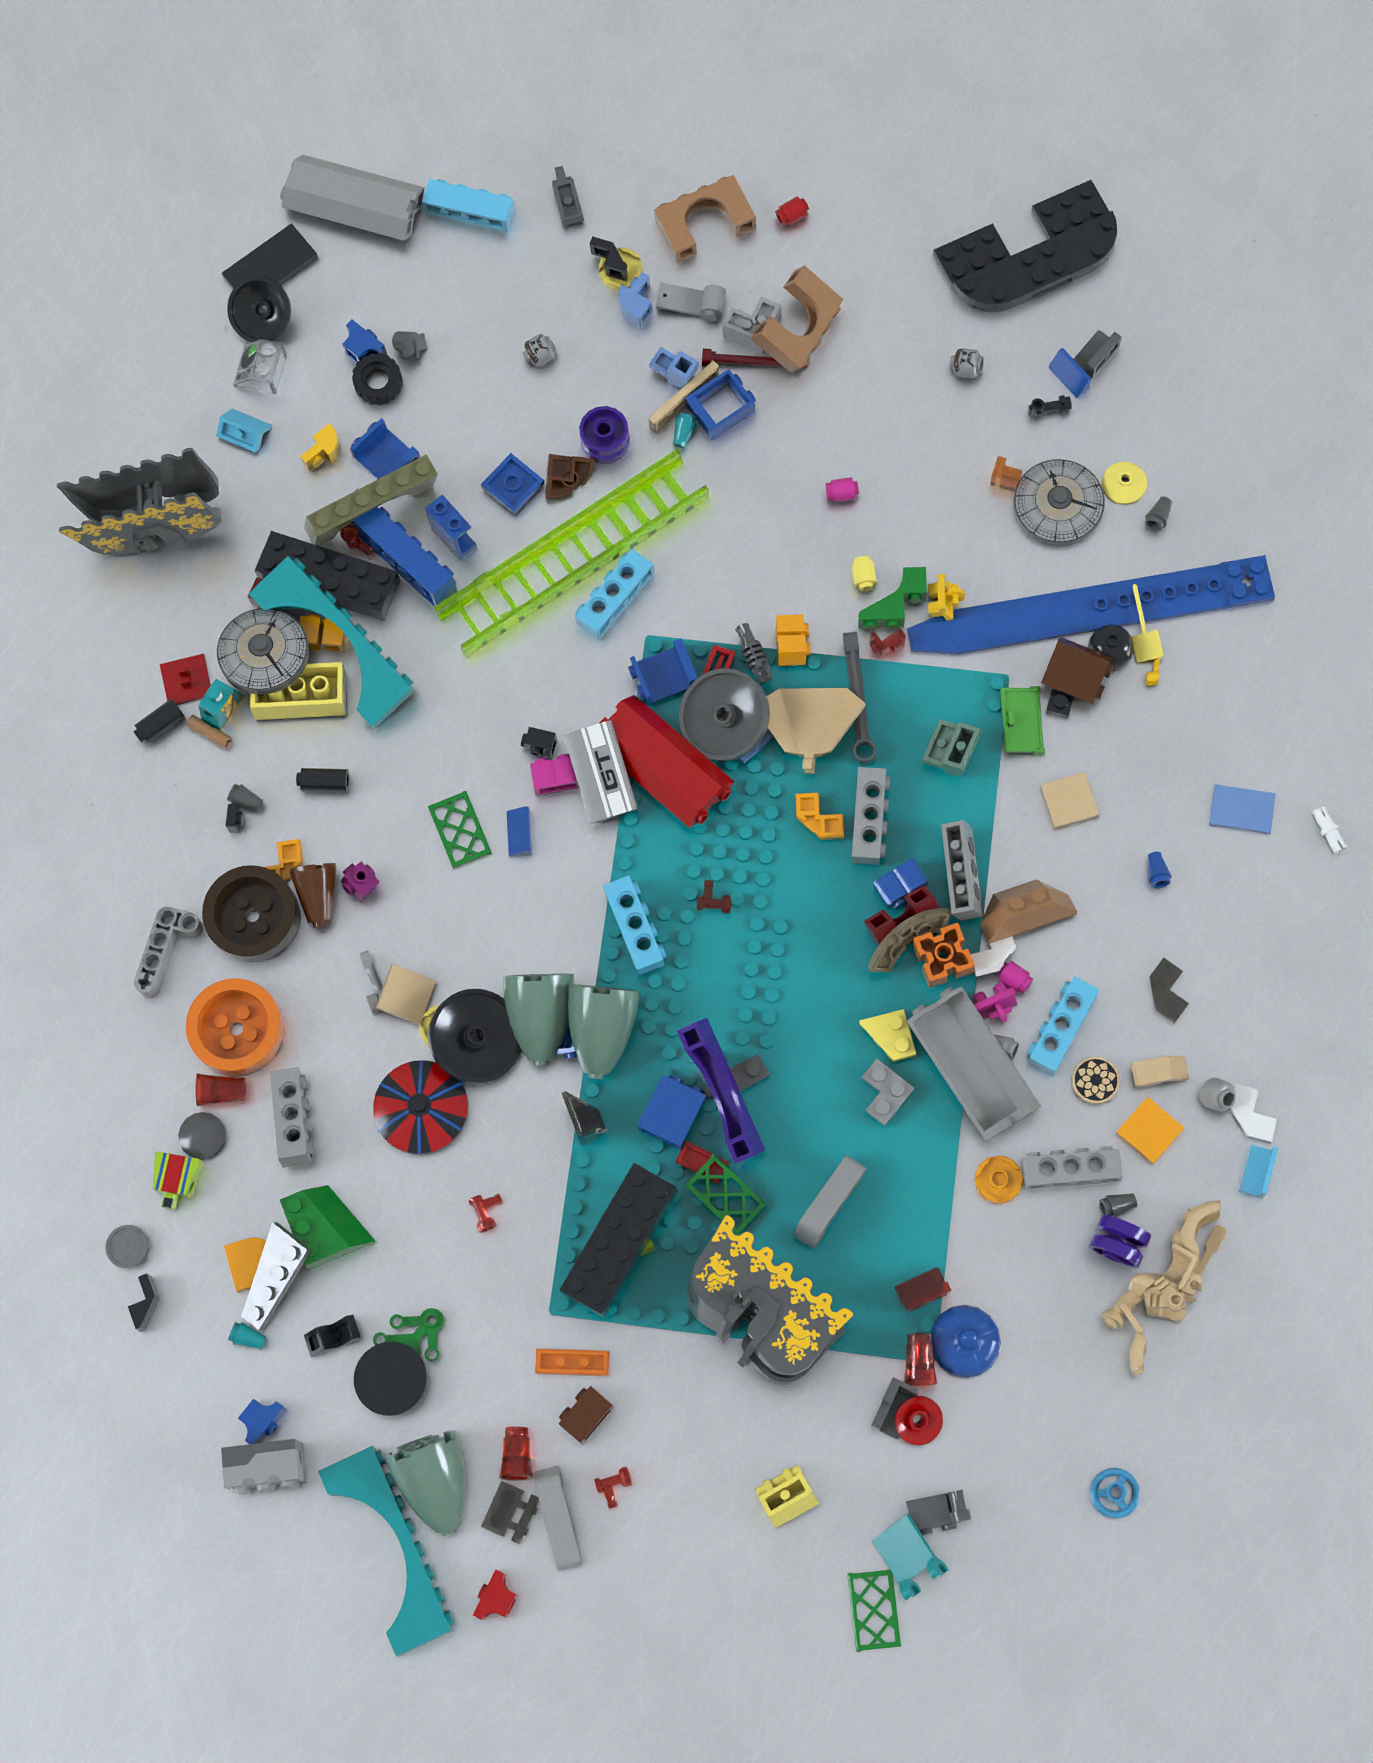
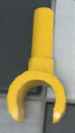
[1145,658,1160,685]

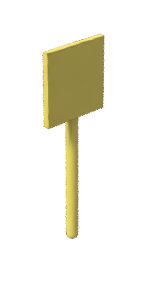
[1131,584,1164,663]

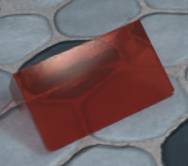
[895,1267,952,1314]

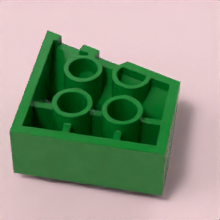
[280,1185,376,1270]

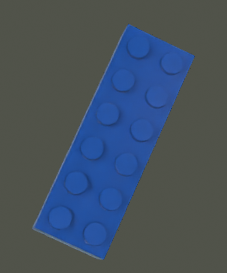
[347,489,458,611]

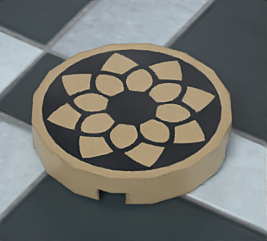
[1072,1057,1120,1105]

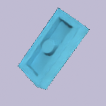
[216,409,271,453]
[1239,1145,1278,1199]

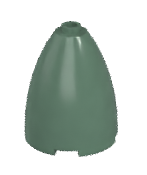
[503,973,574,1066]
[568,985,640,1079]
[385,1430,465,1536]

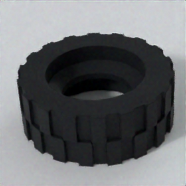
[352,353,403,405]

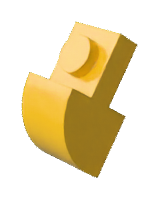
[300,423,341,471]

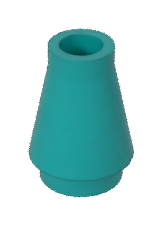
[673,413,697,448]
[228,1322,266,1350]

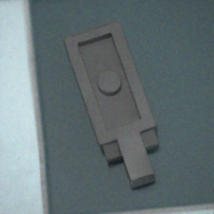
[552,166,584,226]
[704,1054,770,1101]

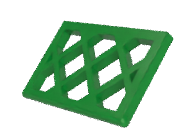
[428,791,492,869]
[684,1154,767,1235]
[847,1570,901,1652]

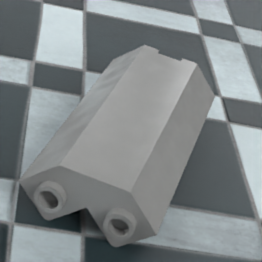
[280,154,425,241]
[907,986,1041,1142]

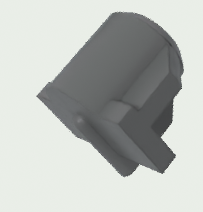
[392,331,427,359]

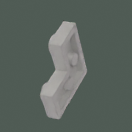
[862,1059,914,1127]

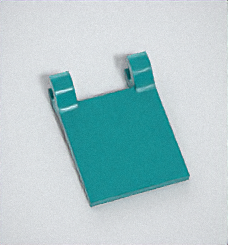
[872,1514,949,1600]

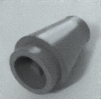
[1145,496,1172,531]
[227,784,263,812]
[1099,1193,1137,1217]

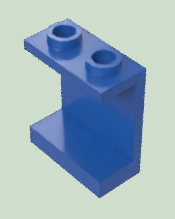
[350,418,420,480]
[425,494,477,561]
[628,638,698,705]
[637,1075,707,1151]

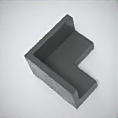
[871,1377,920,1439]

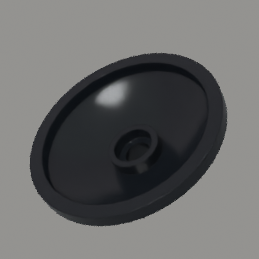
[227,276,291,343]

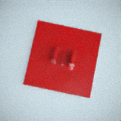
[159,653,211,705]

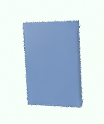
[1209,784,1276,834]

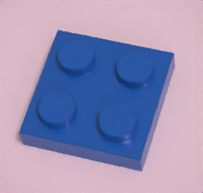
[481,453,545,515]

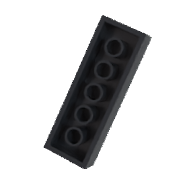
[254,531,401,621]
[560,1163,678,1318]

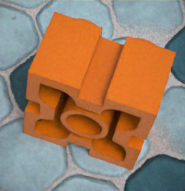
[912,923,975,988]

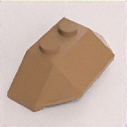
[980,879,1077,944]

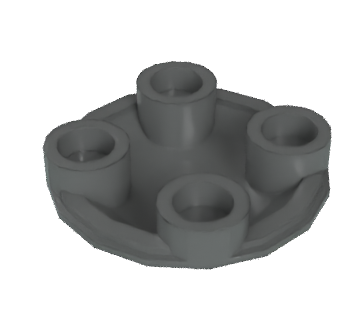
[178,1112,227,1160]

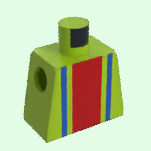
[153,1151,204,1210]

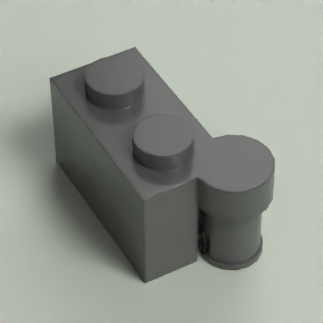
[906,1490,971,1535]

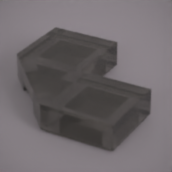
[1149,958,1189,1024]

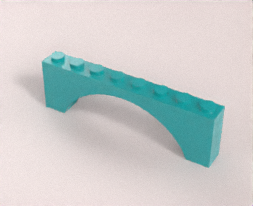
[249,556,415,728]
[318,1446,455,1657]

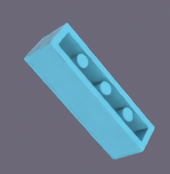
[422,179,515,232]

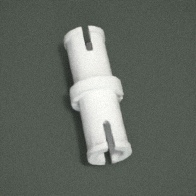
[1312,806,1347,854]

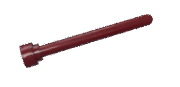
[702,348,809,368]

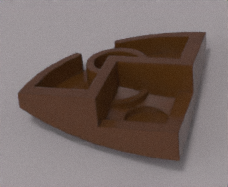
[545,454,595,499]

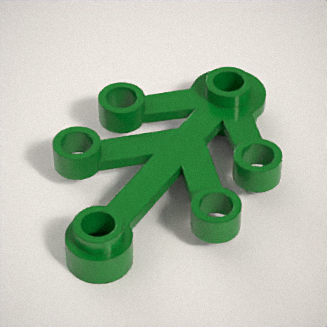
[373,1308,444,1362]

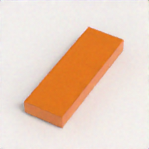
[535,1349,610,1376]

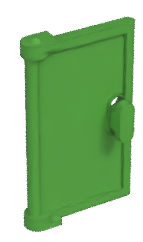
[1000,686,1045,755]

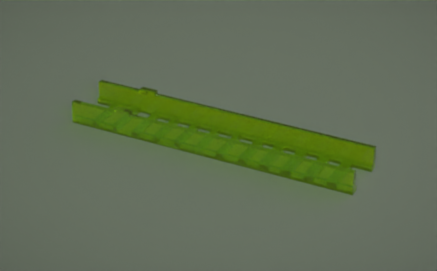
[434,448,709,657]

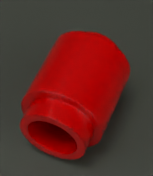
[775,196,809,227]

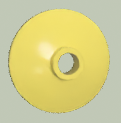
[1102,462,1147,505]

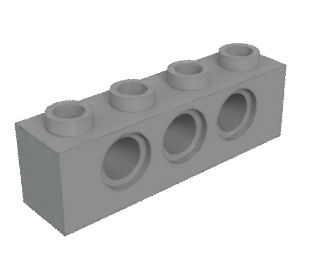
[851,767,890,865]
[941,820,983,921]
[270,1067,314,1168]
[1021,1146,1123,1190]

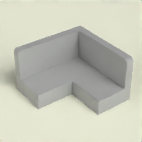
[722,297,781,353]

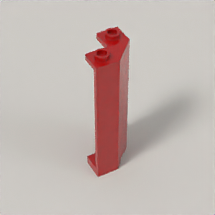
[598,695,734,828]

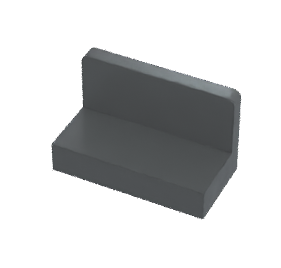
[1074,330,1122,378]

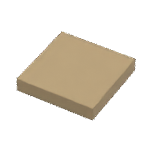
[1040,772,1100,829]
[376,964,436,1025]

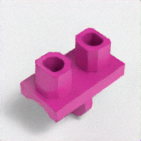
[973,982,1017,1023]

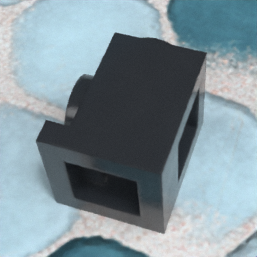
[521,727,558,760]

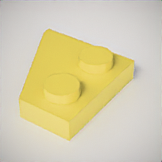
[859,1009,916,1062]

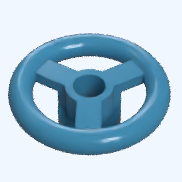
[1090,1468,1140,1518]

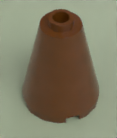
[289,863,337,927]

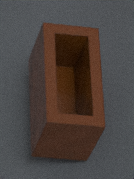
[558,1386,614,1445]

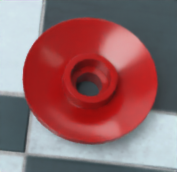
[894,1396,943,1445]

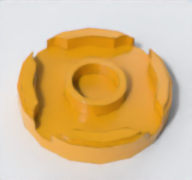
[975,1156,1023,1204]

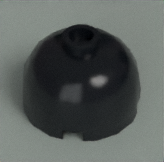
[1088,624,1134,671]

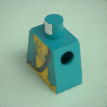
[198,679,245,731]

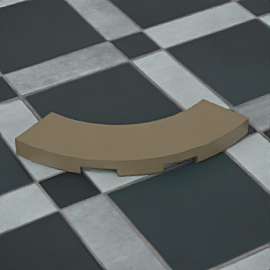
[867,908,951,972]

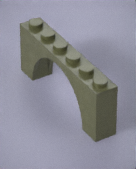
[304,454,438,546]

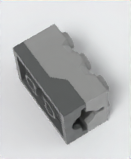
[221,1439,306,1495]

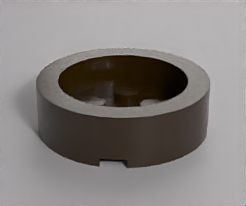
[202,865,300,963]

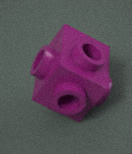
[341,861,380,902]

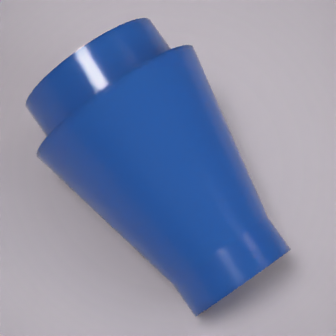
[1148,851,1172,888]

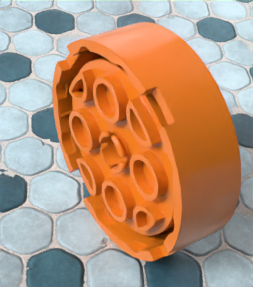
[186,978,285,1077]

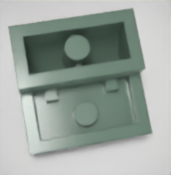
[922,719,982,776]

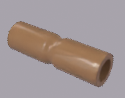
[186,715,232,749]

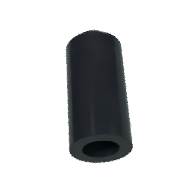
[133,698,185,743]
[296,768,350,792]

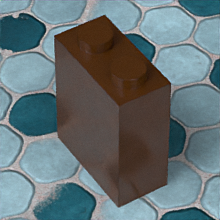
[1041,637,1114,704]

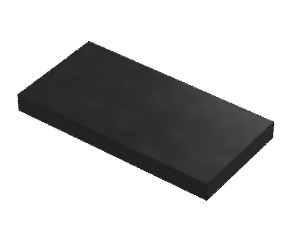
[221,223,318,289]

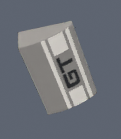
[564,720,638,824]

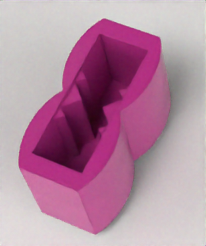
[530,754,579,795]

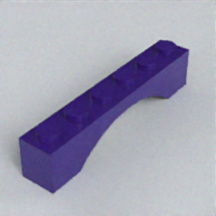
[677,1018,765,1164]

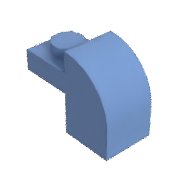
[619,272,653,329]
[649,347,699,388]

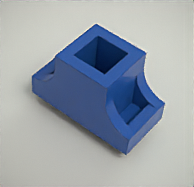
[342,319,387,363]
[238,1399,288,1444]

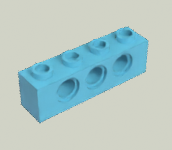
[575,549,654,639]
[603,875,667,976]
[1027,976,1100,1076]

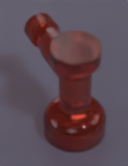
[340,524,373,556]
[697,880,731,914]
[468,1193,502,1233]
[594,1466,632,1509]

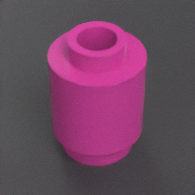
[825,477,859,502]
[997,960,1034,994]

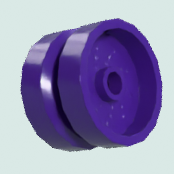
[579,406,630,464]
[1088,1214,1151,1268]

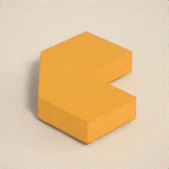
[795,793,844,840]
[265,839,303,883]

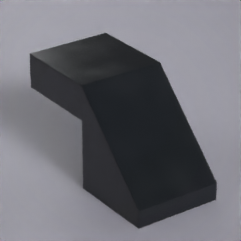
[590,236,628,282]
[128,1273,160,1332]
[304,1315,361,1358]

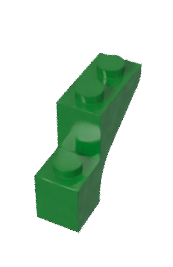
[858,567,927,630]

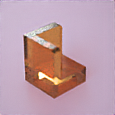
[990,456,1022,492]

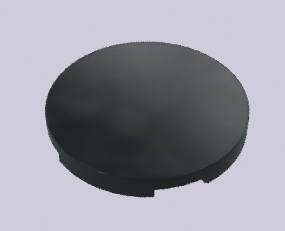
[354,1342,428,1416]

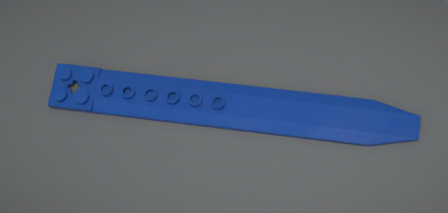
[907,555,1275,655]

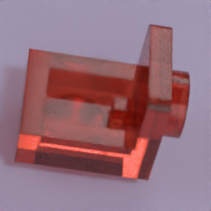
[869,628,906,658]

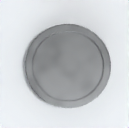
[105,1225,148,1268]

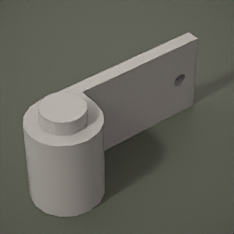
[656,282,726,321]

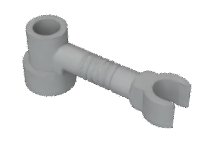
[360,950,383,1014]

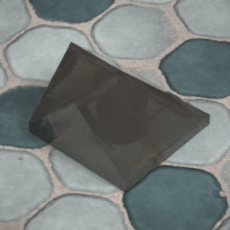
[561,1091,607,1146]

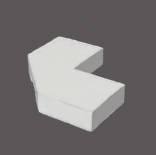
[971,936,1016,977]
[1230,1084,1277,1143]

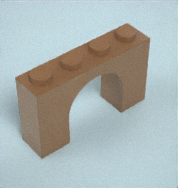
[654,175,756,262]
[751,265,844,372]

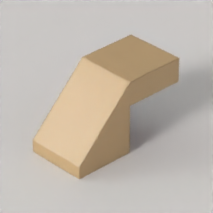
[1131,1056,1189,1087]

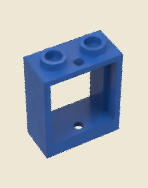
[685,369,756,440]

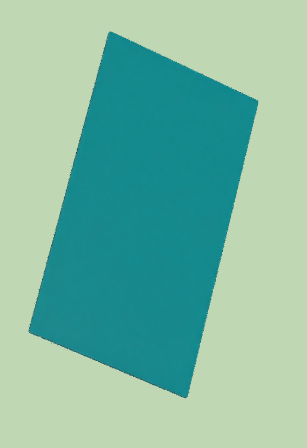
[549,635,1009,1363]

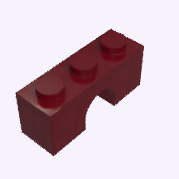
[864,885,939,947]

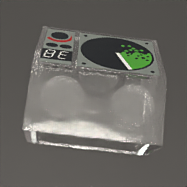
[233,339,287,394]

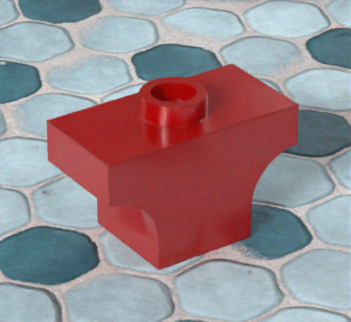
[473,1569,519,1620]

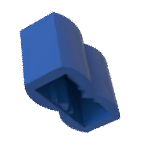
[873,858,928,910]

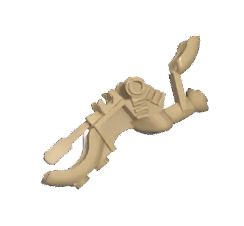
[1100,1200,1227,1376]

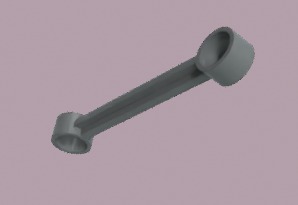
[843,631,876,765]

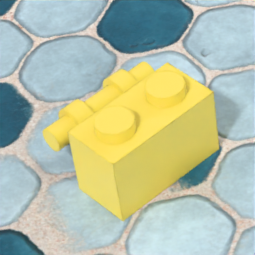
[755,1465,819,1528]

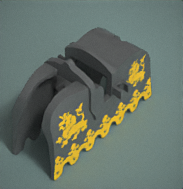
[57,448,221,555]
[686,1215,854,1385]

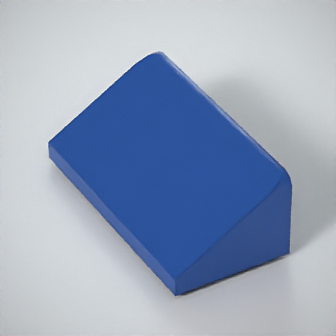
[1049,348,1091,398]
[507,806,532,856]

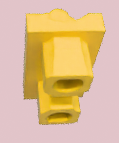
[928,574,965,621]

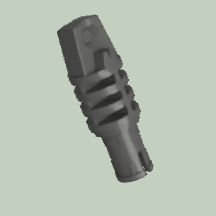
[735,623,773,685]

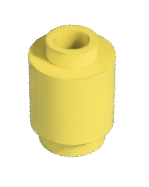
[852,556,877,592]

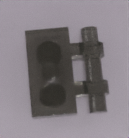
[481,1481,539,1544]

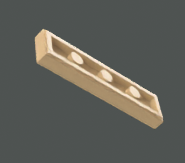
[648,361,719,432]

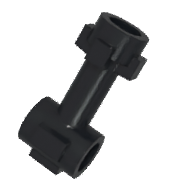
[1028,395,1072,418]

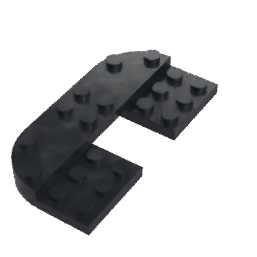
[933,180,1117,312]

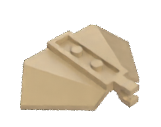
[767,688,866,774]

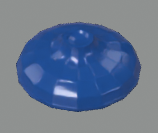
[929,1305,1001,1378]

